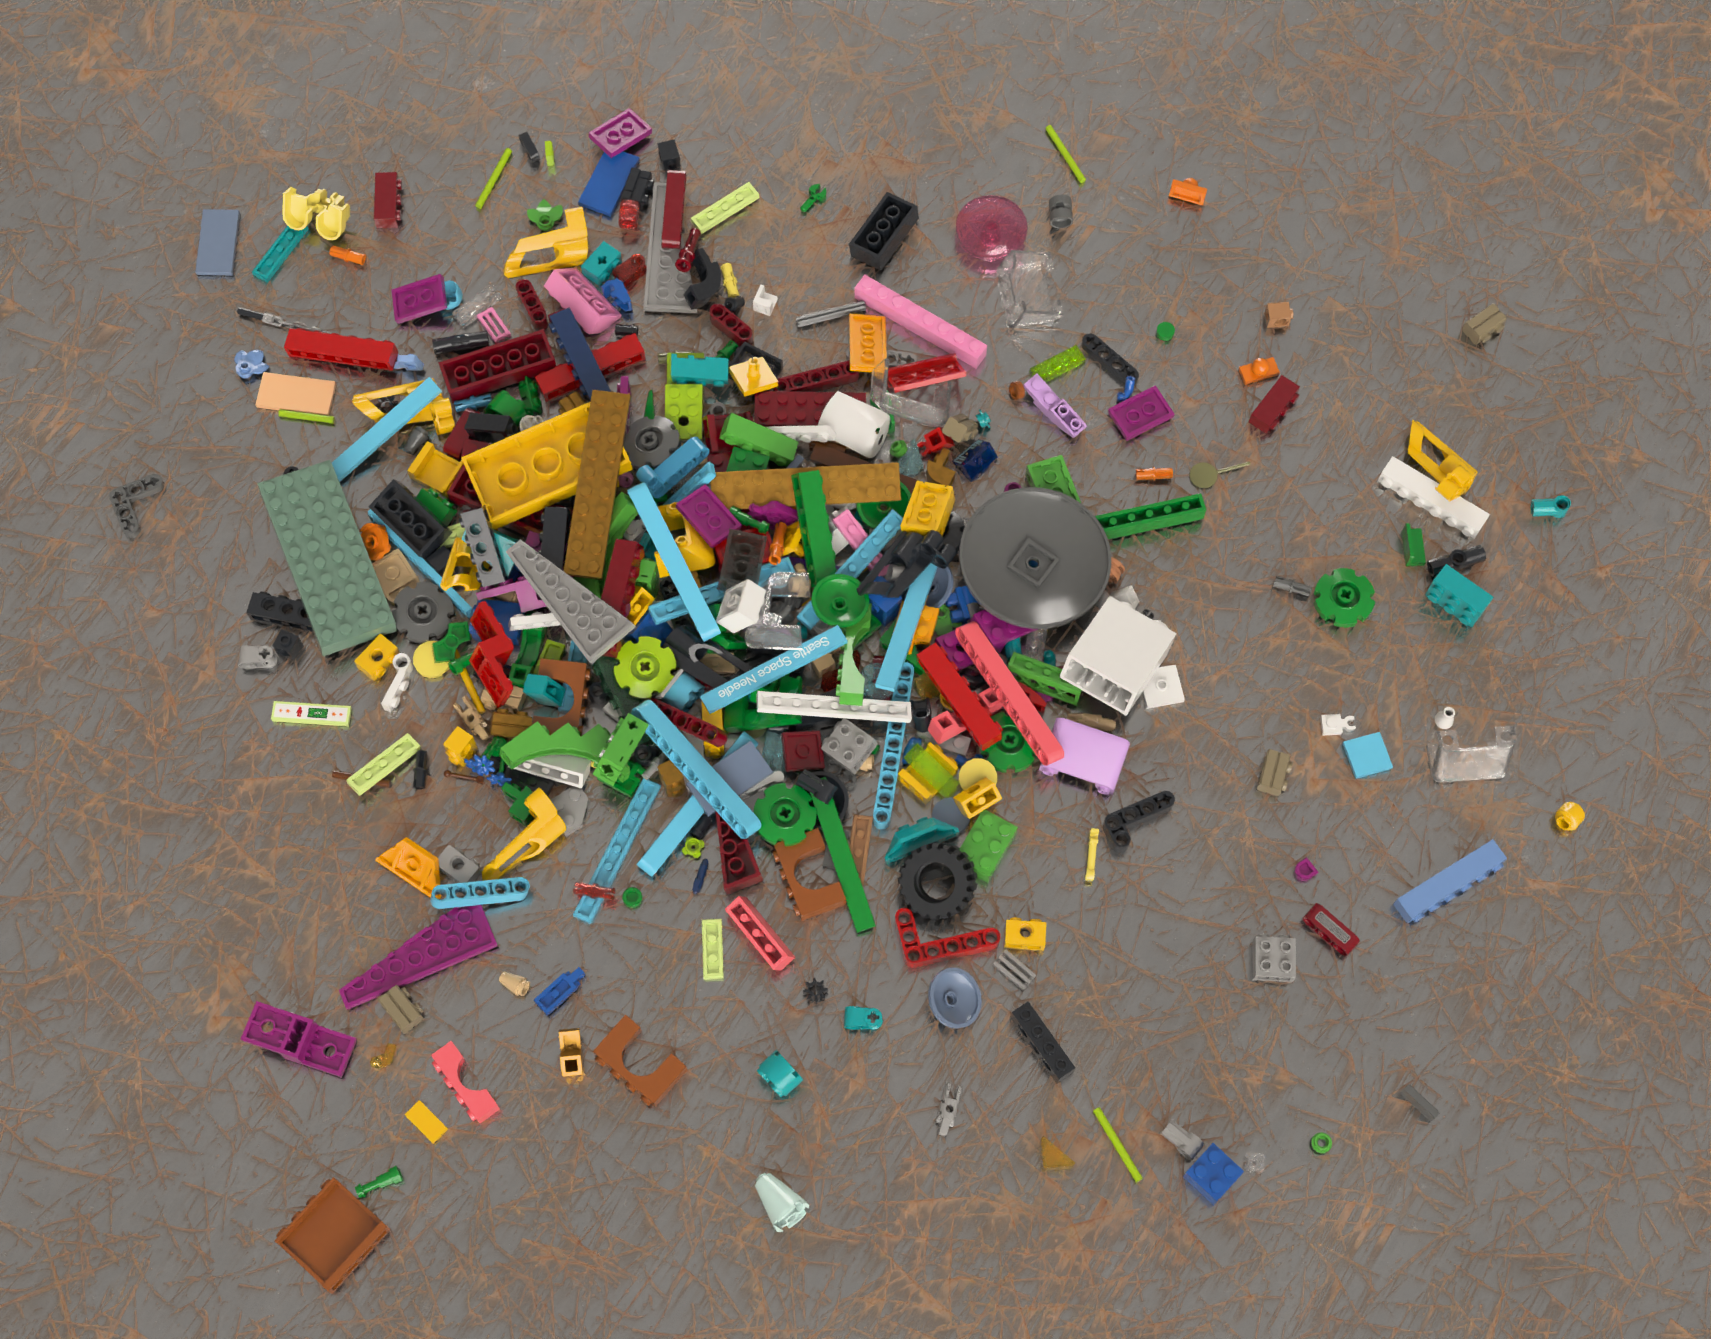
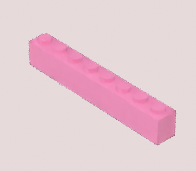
[855,275,987,369]

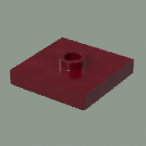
[781,731,825,772]

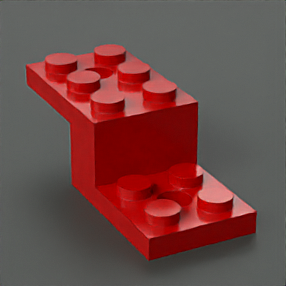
[469,601,514,708]

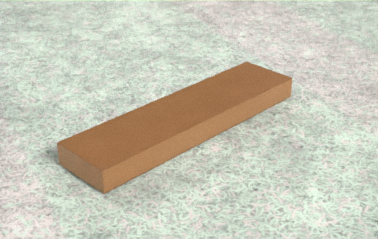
[849,814,873,886]

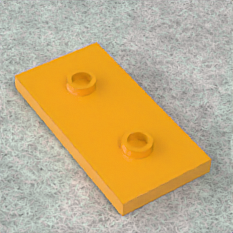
[849,314,887,373]

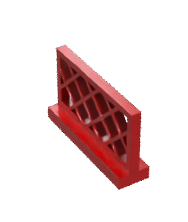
[885,353,966,393]

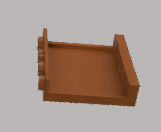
[274,1177,391,1294]

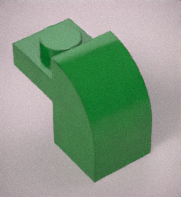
[501,782,533,827]

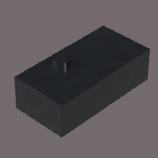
[849,192,919,271]
[368,479,453,559]

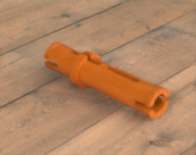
[769,522,787,565]

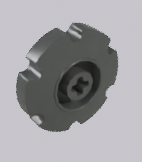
[623,416,681,470]
[392,582,454,643]

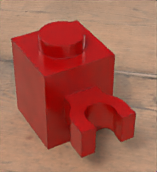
[917,427,955,457]

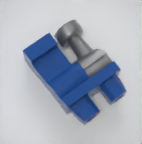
[945,586,985,625]

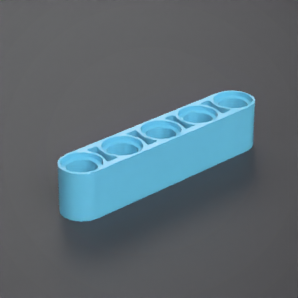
[430,877,530,909]

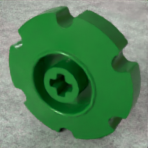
[1313,568,1375,628]
[978,712,1035,773]
[753,783,817,847]

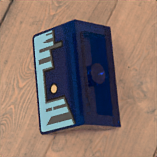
[952,439,998,479]

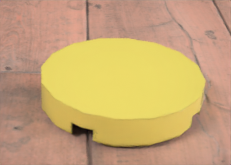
[413,641,450,678]
[959,758,997,790]

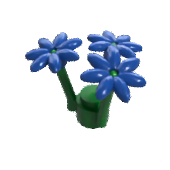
[464,736,512,787]

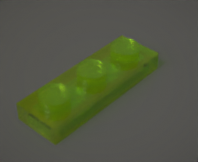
[1029,345,1086,382]
[904,743,960,798]

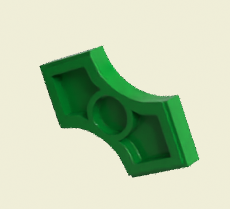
[432,621,471,663]

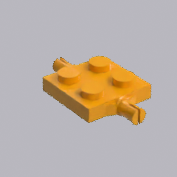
[892,596,940,655]

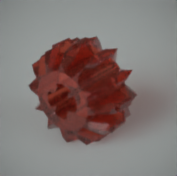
[618,199,640,230]

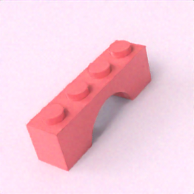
[928,688,1002,745]
[431,1041,500,1123]

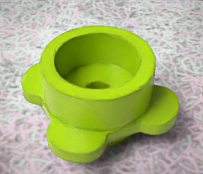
[682,836,705,858]

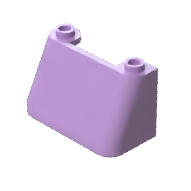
[1039,718,1130,795]

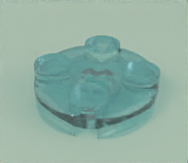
[860,663,894,700]

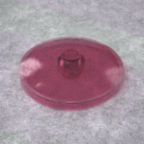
[956,195,1028,261]

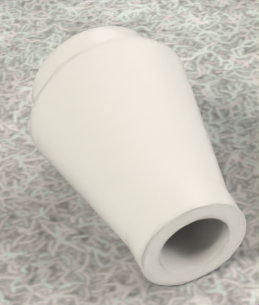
[1435,707,1455,729]

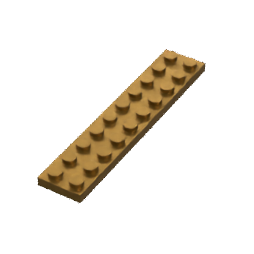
[564,390,631,580]
[710,463,901,510]

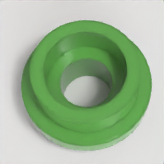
[890,440,908,458]
[1311,1132,1332,1153]

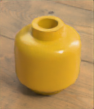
[1555,802,1585,831]

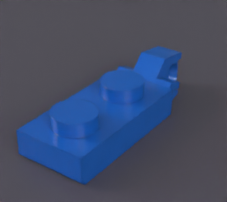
[534,967,586,1016]

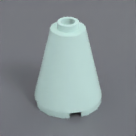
[755,1173,809,1232]

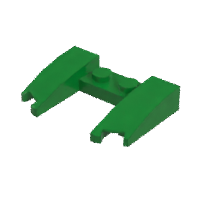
[724,674,802,733]

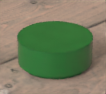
[1156,322,1175,341]
[622,887,643,908]

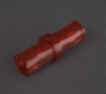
[573,882,615,901]

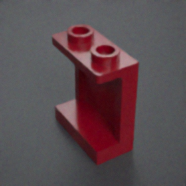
[702,411,754,454]

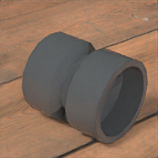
[1049,195,1073,228]

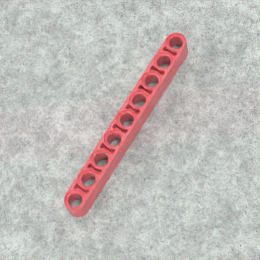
[955,621,1064,766]

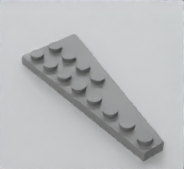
[643,182,698,313]
[506,539,636,664]

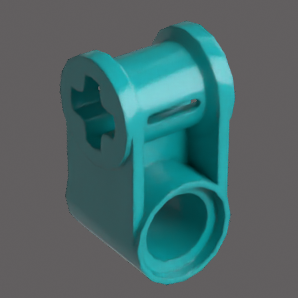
[844,1006,883,1030]

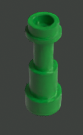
[729,506,770,534]
[448,651,474,675]
[355,1165,403,1198]

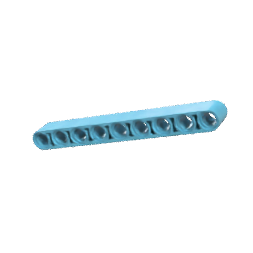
[627,482,721,642]
[873,662,914,830]
[631,700,761,839]
[636,731,759,877]

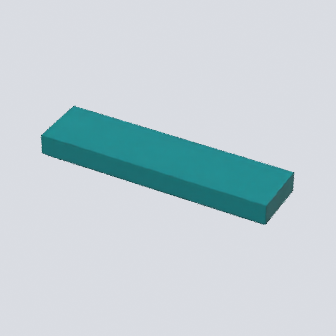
[252,225,309,283]

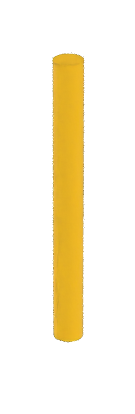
[455,649,486,714]

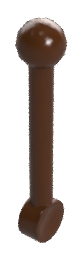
[444,770,484,784]

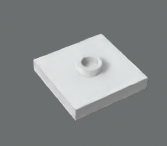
[1142,665,1185,709]

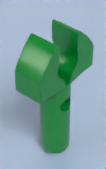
[800,184,826,212]

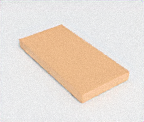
[255,372,337,416]

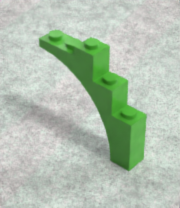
[573,492,638,599]
[499,721,630,783]

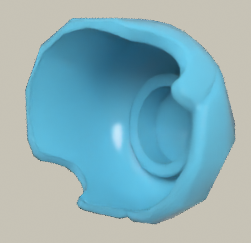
[444,280,463,310]

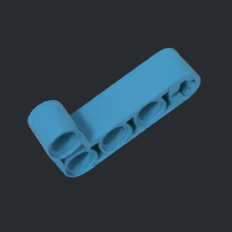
[636,437,710,498]

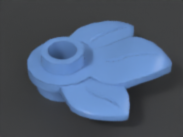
[234,350,269,378]

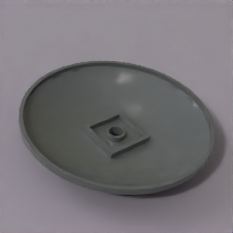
[959,487,1111,629]

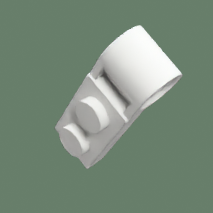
[381,653,413,713]

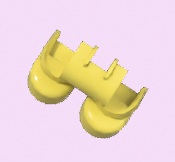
[282,187,350,240]

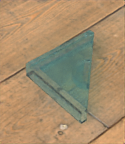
[897,439,924,475]

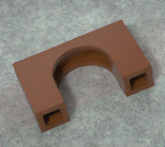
[532,658,591,736]
[772,828,846,921]
[593,1014,687,1107]

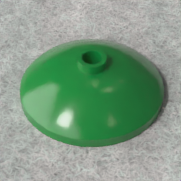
[856,482,911,529]
[811,574,869,628]

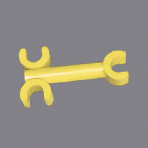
[1085,828,1099,881]

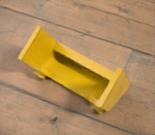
[654,502,715,578]

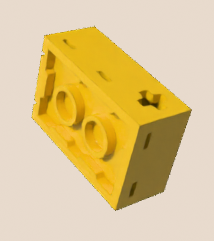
[900,481,955,536]

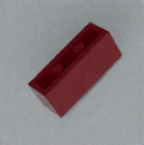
[374,172,402,228]
[1248,375,1300,434]

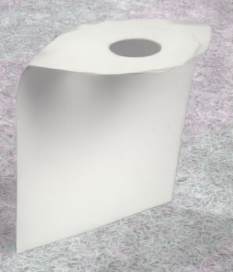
[818,391,890,458]

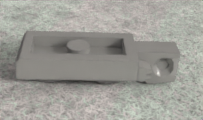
[916,731,971,757]

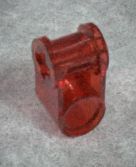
[612,254,647,288]

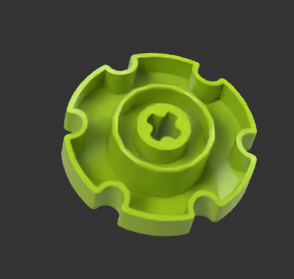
[614,636,676,699]

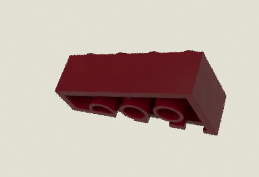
[716,811,764,895]

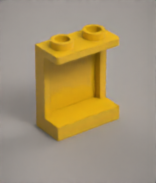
[407,441,464,498]
[897,742,958,805]

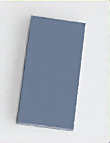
[195,209,240,276]
[686,741,773,817]

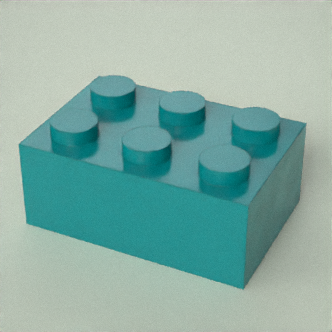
[1425,564,1494,628]

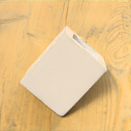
[753,285,778,316]
[1107,585,1139,608]

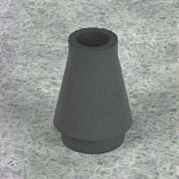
[404,425,429,454]

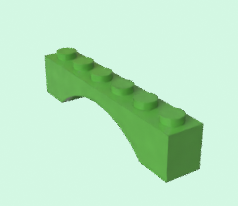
[836,604,872,706]

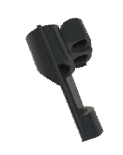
[856,530,957,598]
[648,624,753,688]

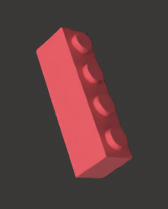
[725,896,796,971]

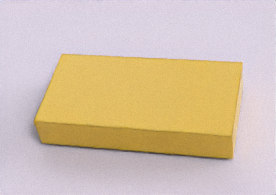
[404,1100,448,1144]

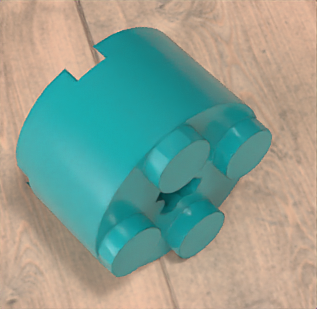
[756,1049,803,1097]

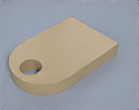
[372,548,420,606]

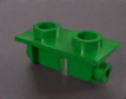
[518,376,542,415]

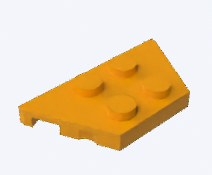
[375,837,441,899]

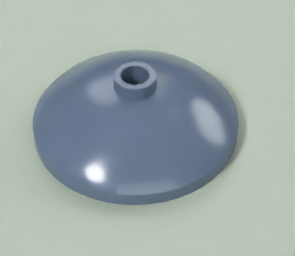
[902,566,953,608]
[928,968,982,1029]

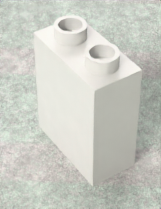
[1060,596,1177,716]

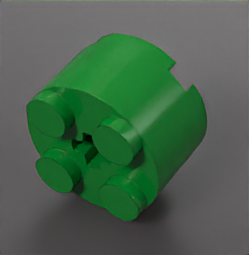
[483,390,527,427]

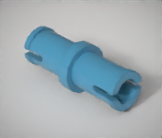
[454,393,492,413]

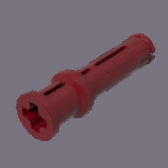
[675,228,701,272]

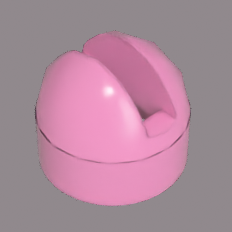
[618,472,634,488]

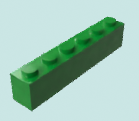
[791,470,838,588]
[1095,493,1206,540]

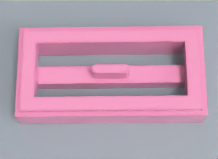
[476,307,511,344]

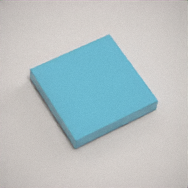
[1342,732,1393,779]

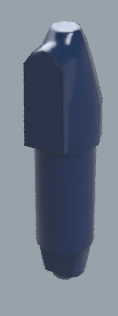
[692,858,708,894]

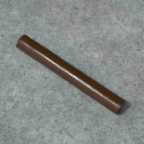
[332,770,391,788]

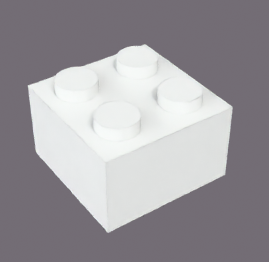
[716,579,766,633]

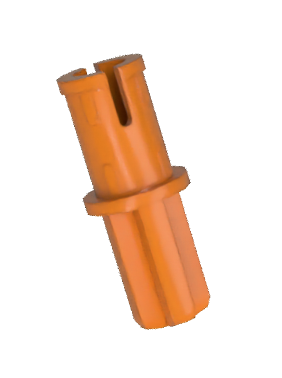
[329,246,366,266]
[1136,467,1173,481]

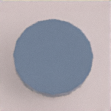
[931,797,970,833]

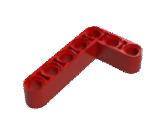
[895,908,1001,968]

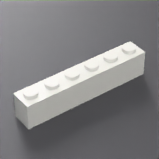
[1378,456,1490,539]

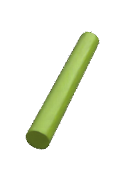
[278,409,335,424]

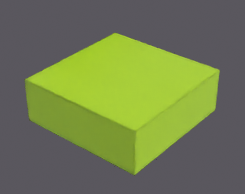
[545,141,555,166]

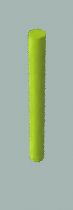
[1045,125,1086,183]
[475,148,512,209]
[1093,1107,1143,1183]

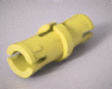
[720,263,740,298]

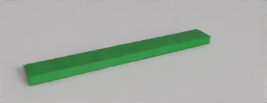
[810,777,876,933]

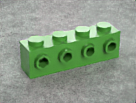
[719,413,799,467]

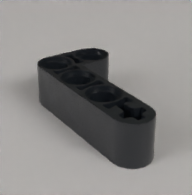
[1102,791,1175,853]

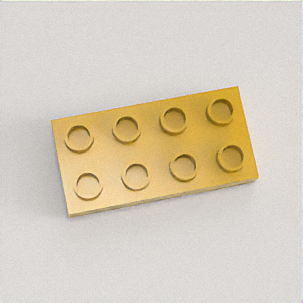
[461,402,633,530]

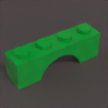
[509,611,547,688]

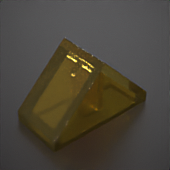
[1039,1136,1075,1172]

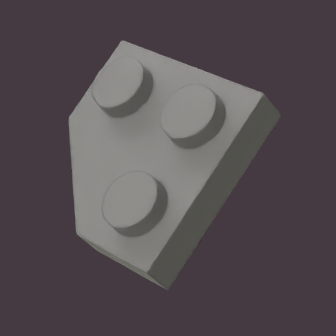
[551,786,589,837]

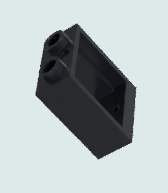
[464,412,520,444]

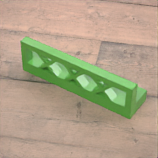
[1007,652,1082,705]

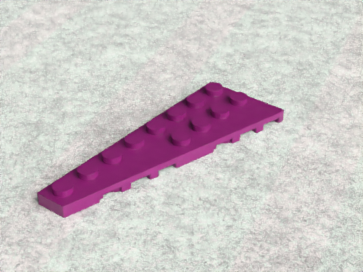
[339,893,498,1010]

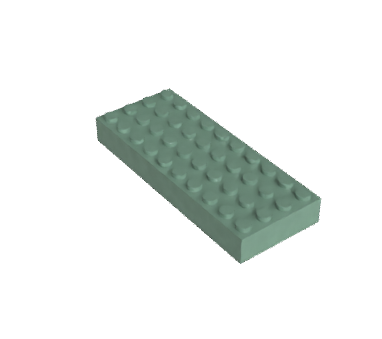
[257,460,397,656]

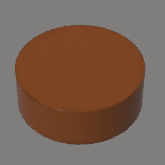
[1009,381,1025,400]

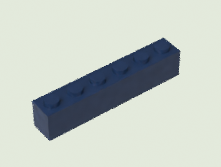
[548,307,611,403]

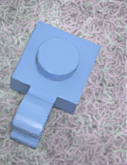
[394,354,424,371]

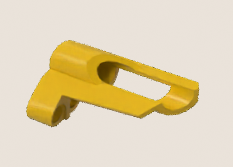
[503,207,588,278]
[352,378,455,435]
[1408,420,1478,502]
[440,529,499,591]
[482,788,566,881]

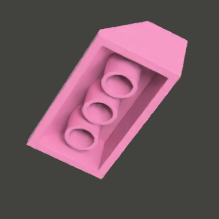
[544,268,622,334]

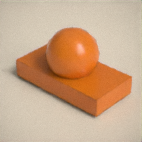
[1169,178,1207,205]
[1238,357,1280,385]

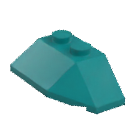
[885,817,960,864]

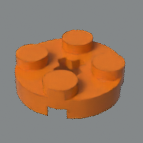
[359,523,391,561]

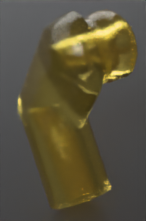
[370,1043,397,1069]

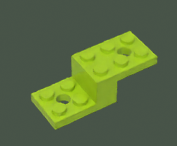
[665,353,704,441]

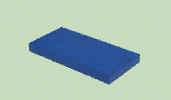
[578,151,640,217]

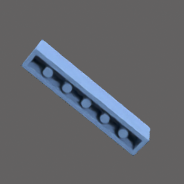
[1393,839,1507,923]

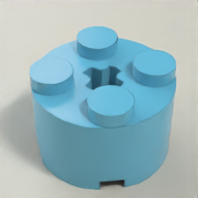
[661,671,705,713]

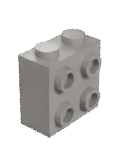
[821,718,878,775]
[1252,934,1296,982]

